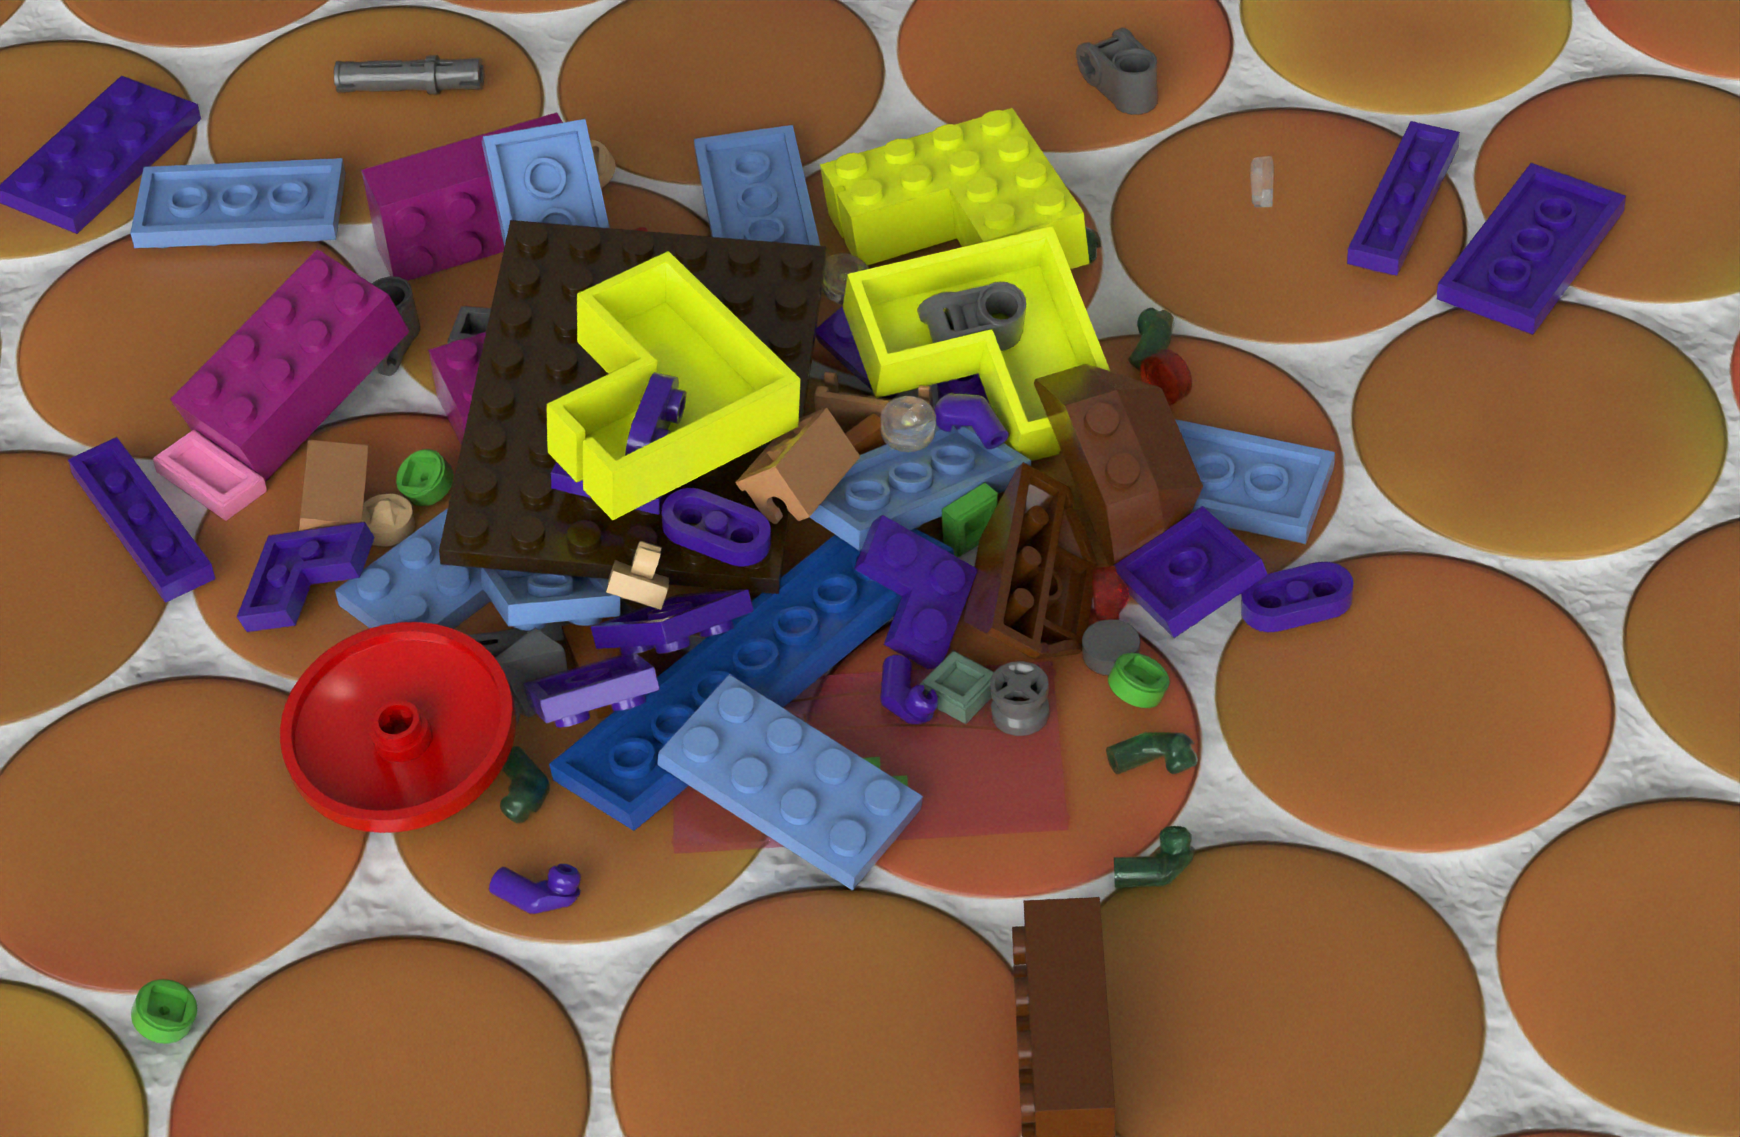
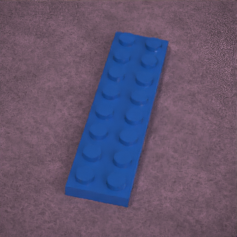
[549,528,954,831]

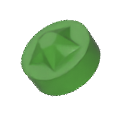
[396,449,454,506]
[1108,653,1170,708]
[131,979,197,1044]

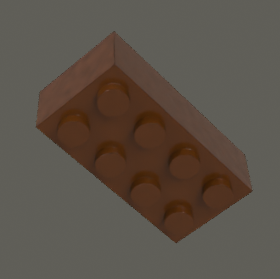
[1012,897,1115,1137]

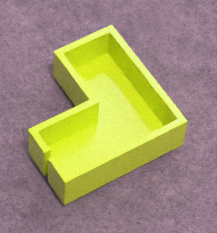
[820,108,1090,269]
[843,226,1110,461]
[547,251,801,520]

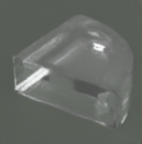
[1250,156,1274,207]

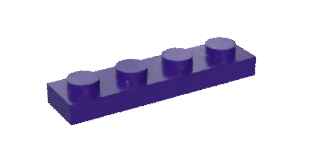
[1347,121,1460,276]
[68,437,216,603]

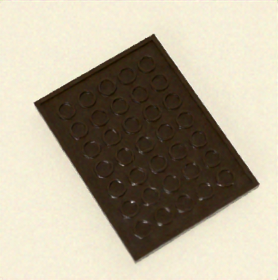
[439,220,826,594]

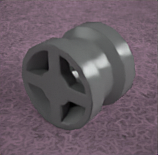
[990,661,1049,736]

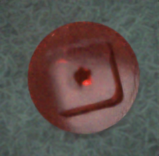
[1092,566,1129,622]

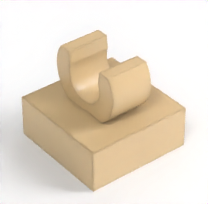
[606,541,669,610]

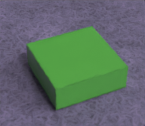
[942,483,998,557]

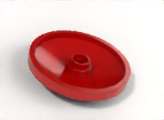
[280,622,516,833]

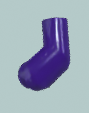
[880,655,939,725]
[489,864,581,914]

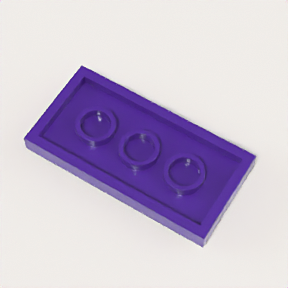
[0,76,201,234]
[1437,163,1626,335]

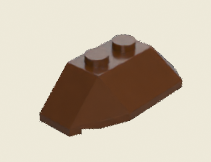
[1034,364,1203,581]
[964,462,1098,659]

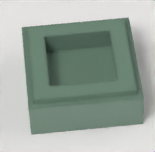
[919,650,994,724]

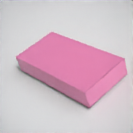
[153,430,267,521]

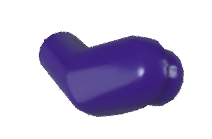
[934,393,1009,450]

